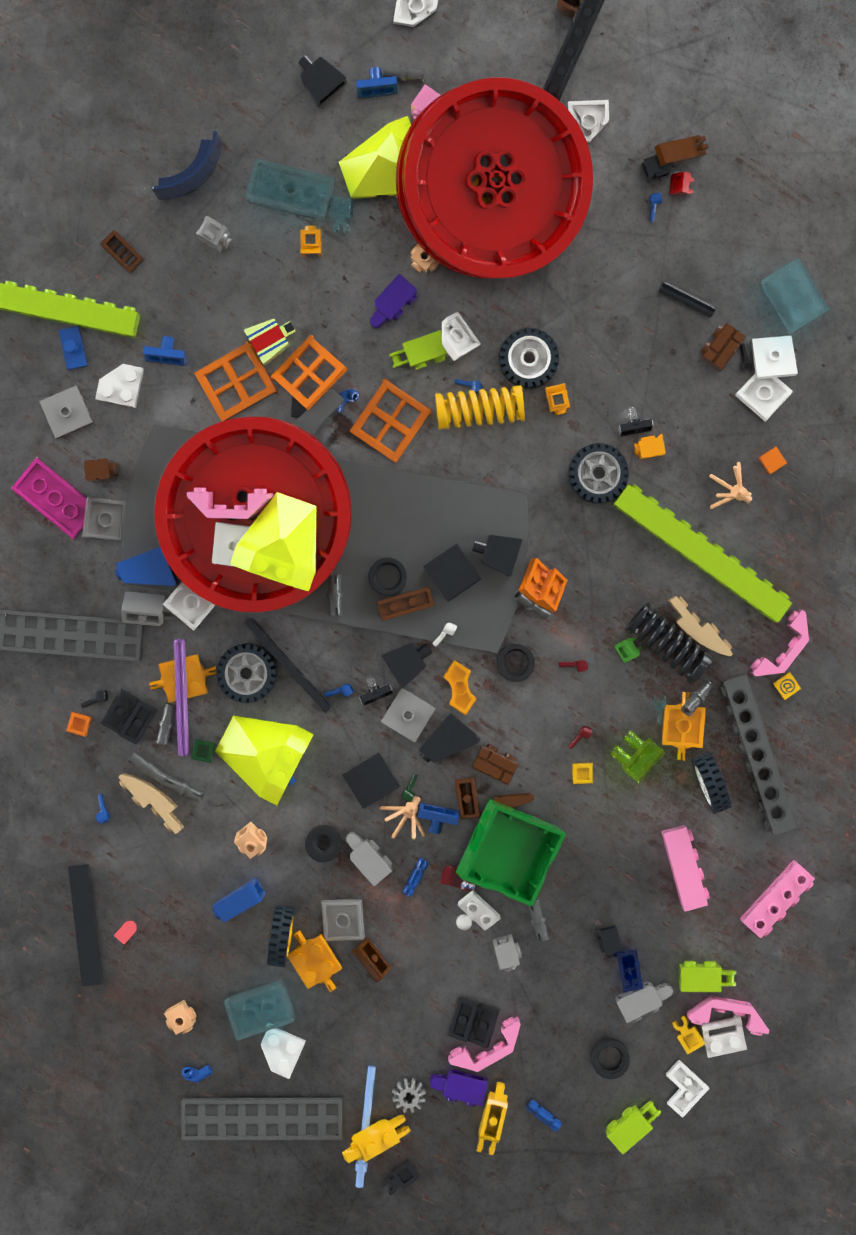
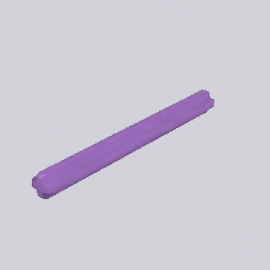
[174,639,189,756]

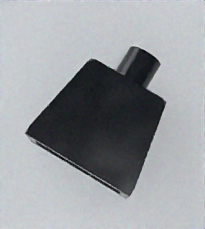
[298,55,347,108]
[472,535,523,577]
[382,643,432,688]

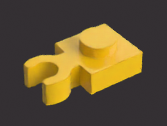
[672,1015,705,1054]

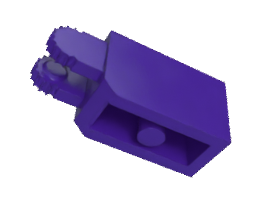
[370,273,417,329]
[430,1069,488,1107]

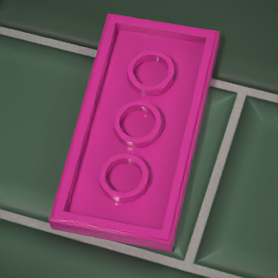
[11,457,87,540]

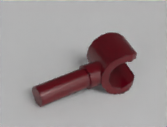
[559,660,588,672]
[568,726,592,749]

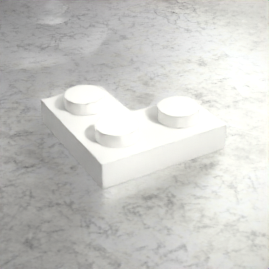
[666,1060,710,1118]

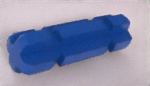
[403,858,429,897]
[526,1100,562,1132]

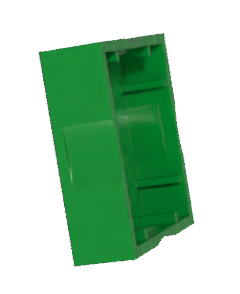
[456,799,566,907]

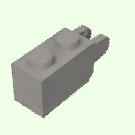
[196,216,232,253]
[121,591,179,626]
[346,831,393,886]
[614,981,673,1023]

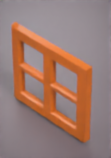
[271,335,348,410]
[194,341,278,421]
[349,379,433,463]

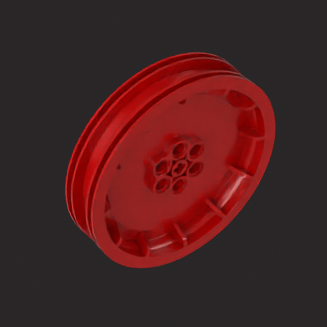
[396,77,593,278]
[155,416,352,612]

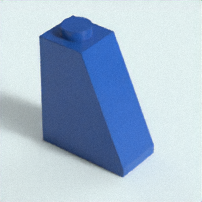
[115,547,179,586]
[212,877,266,923]

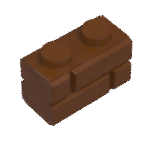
[701,323,746,372]
[84,458,119,483]
[472,744,519,785]

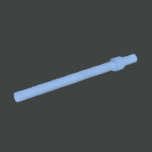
[355,1066,376,1188]

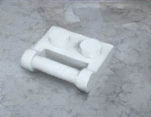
[700,1015,747,1058]

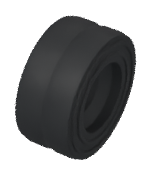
[305,825,342,862]

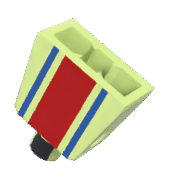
[244,319,296,366]

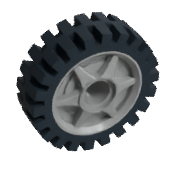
[568,443,629,503]
[216,643,277,703]

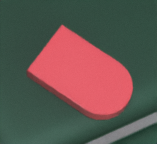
[114,920,137,944]

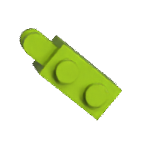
[389,330,449,370]
[678,960,736,992]
[605,1100,661,1154]

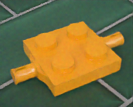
[149,654,217,703]
[661,692,706,761]
[288,930,342,992]

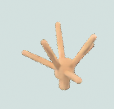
[709,462,752,509]
[379,796,426,839]

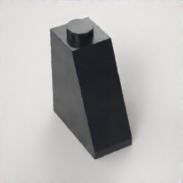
[419,712,481,763]

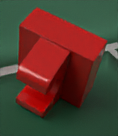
[669,172,694,196]

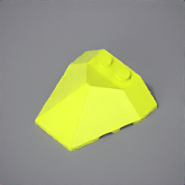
[339,116,411,199]
[230,492,316,591]
[215,715,314,806]

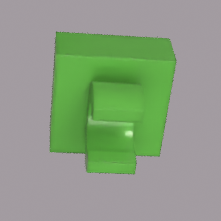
[614,637,642,663]

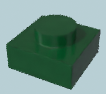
[191,739,216,763]

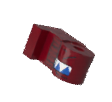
[440,863,478,892]

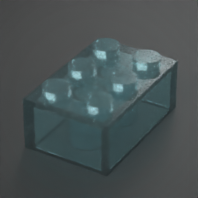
[760,258,830,334]
[224,979,296,1041]

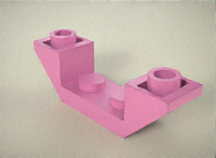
[187,488,273,519]
[750,609,809,676]
[686,995,769,1036]
[448,1017,521,1072]

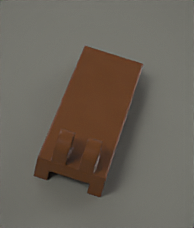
[654,135,709,166]
[376,586,435,621]

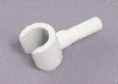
[433,623,457,646]

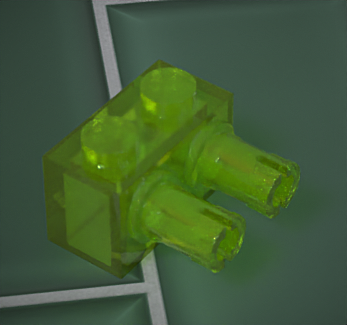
[610,730,665,785]

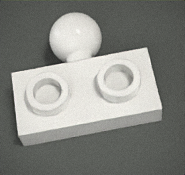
[456,890,500,931]

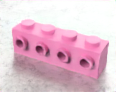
[661,825,710,912]
[740,860,815,938]

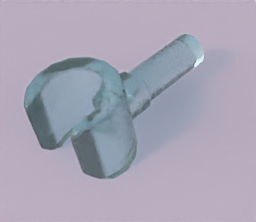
[653,695,666,724]

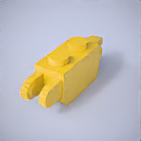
[476,1082,508,1155]
[342,1115,410,1163]

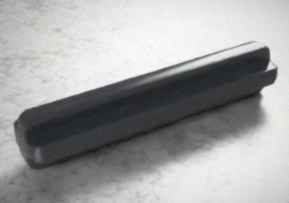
[659,281,716,317]

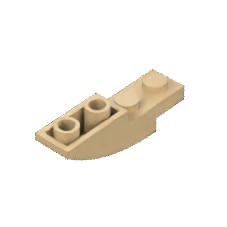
[668,596,733,656]
[118,773,184,834]

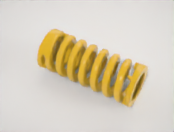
[435,385,525,430]

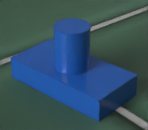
[356,67,398,98]
[58,326,88,370]
[143,336,187,366]
[418,803,459,834]

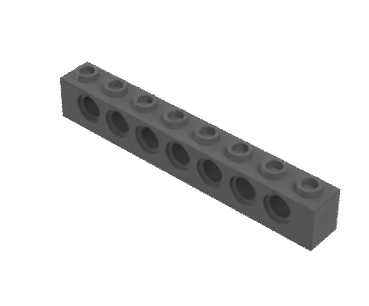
[719,674,797,836]

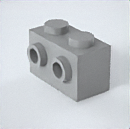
[492,934,522,971]

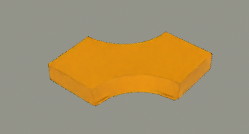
[443,660,477,715]

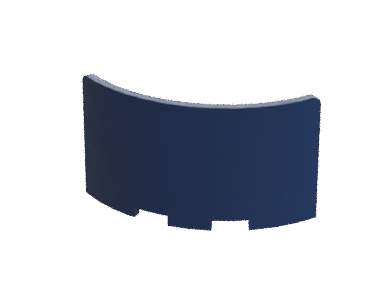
[152,131,222,200]

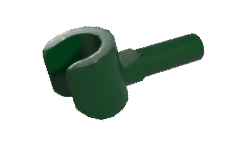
[402,774,418,802]

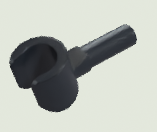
[740,344,754,372]
[81,690,108,708]

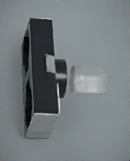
[618,407,653,437]
[359,674,394,706]

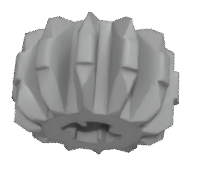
[392,1078,426,1113]

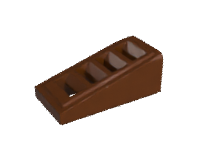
[99,230,143,273]
[493,793,534,808]

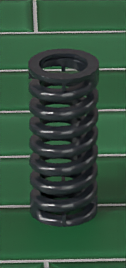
[625,602,714,685]

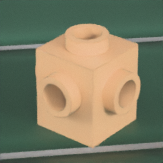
[410,244,439,274]
[234,822,267,859]
[164,1000,196,1035]

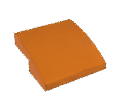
[519,558,568,612]

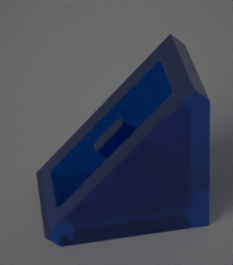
[616,949,643,992]

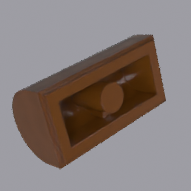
[455,777,481,820]
[351,937,392,982]

